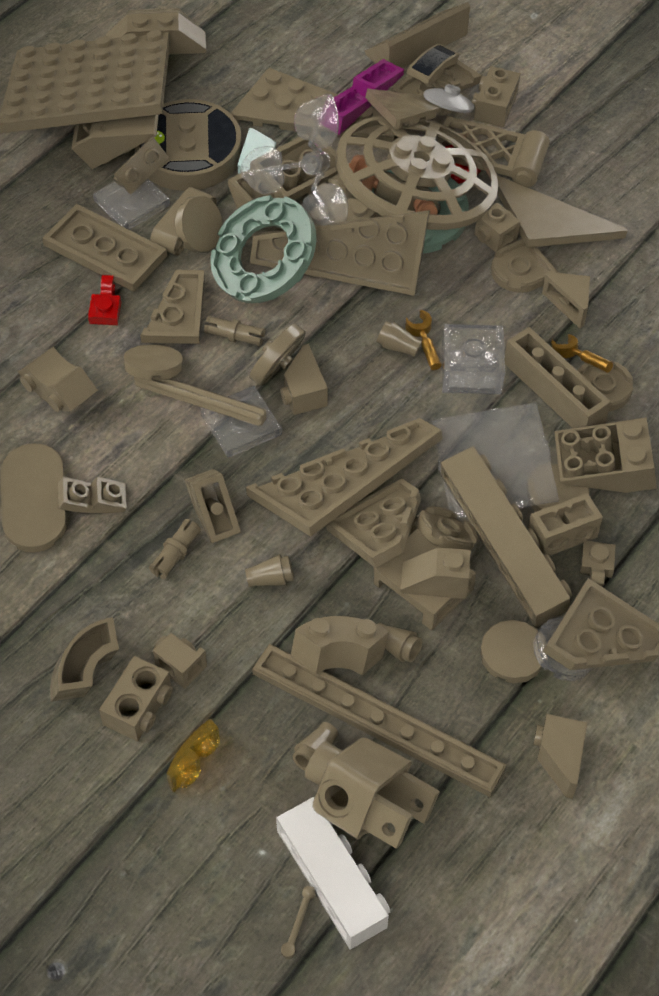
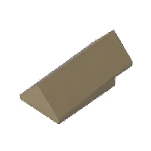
[228,130,338,209]

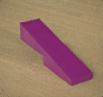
[318,59,404,135]

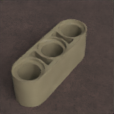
[150,187,217,256]

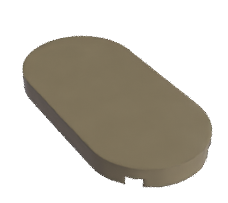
[1,443,67,553]

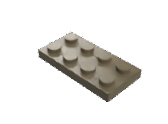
[42,204,167,292]

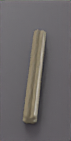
[134,376,267,426]

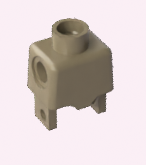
[305,737,440,849]

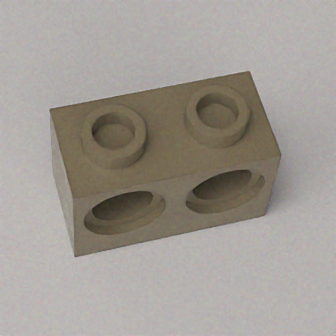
[528,493,603,556]
[99,656,173,742]

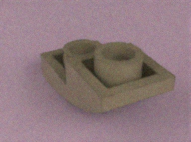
[58,477,127,513]

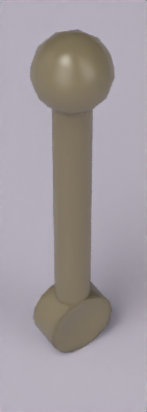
[281,885,316,959]

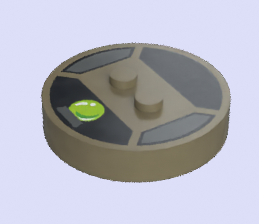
[134,99,242,191]

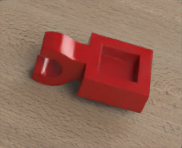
[88,275,121,326]

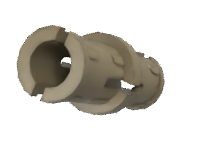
[204,315,265,347]
[149,519,201,579]

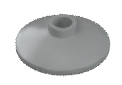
[423,84,475,113]

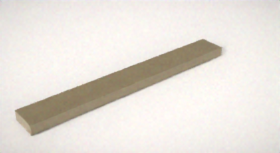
[252,643,507,797]

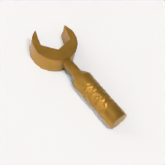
[406,310,442,371]
[551,334,613,373]

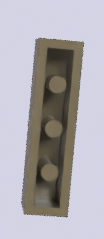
[504,327,611,428]

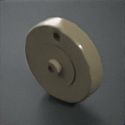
[249,323,306,386]

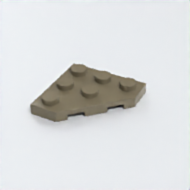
[326,478,421,568]
[542,578,659,670]

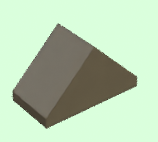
[542,272,590,328]

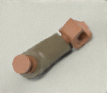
[349,154,438,215]

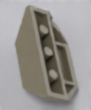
[105,8,206,54]

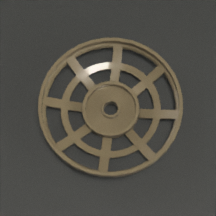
[335,116,498,230]

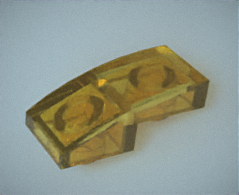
[167,718,220,793]

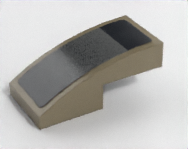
[406,43,460,84]

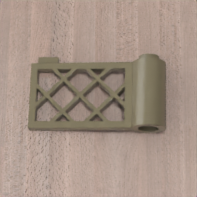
[437,116,550,187]

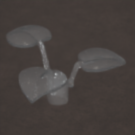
[240,94,348,225]

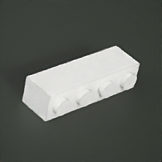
[276,797,390,950]

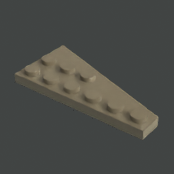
[250,210,430,296]

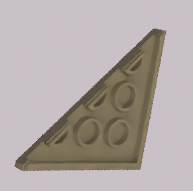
[365,88,452,130]
[497,175,628,248]

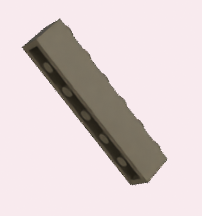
[440,446,572,628]

